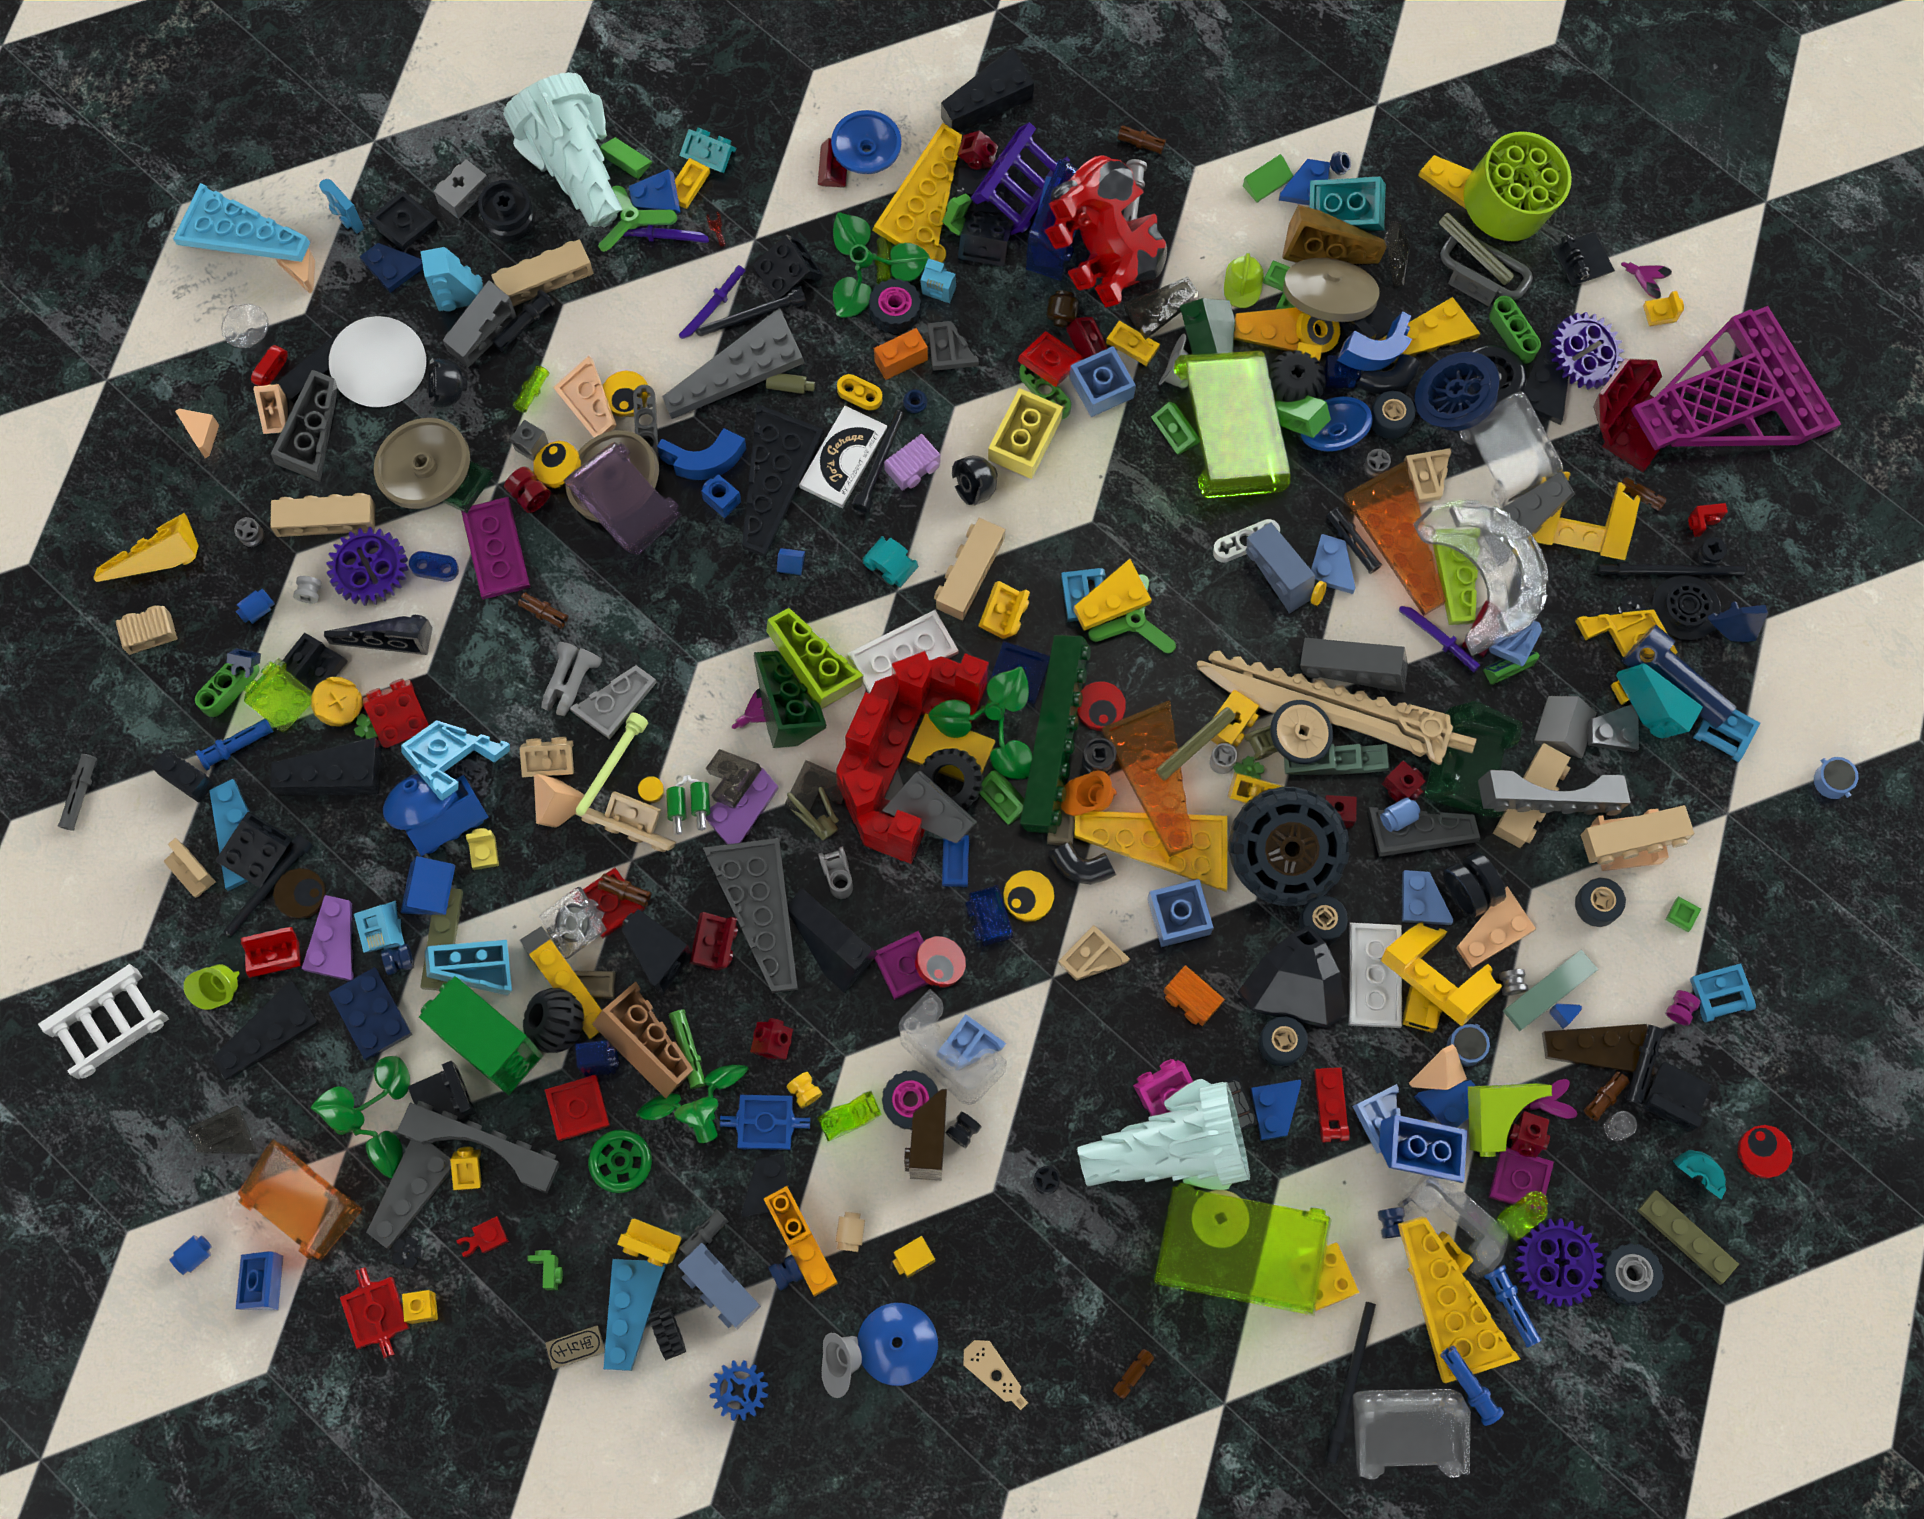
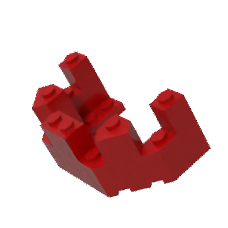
[836,651,989,864]

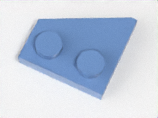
[1311,534,1356,594]
[1402,870,1453,925]
[936,1014,1006,1071]
[1352,1084,1401,1154]

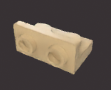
[520,737,574,777]
[164,838,216,898]

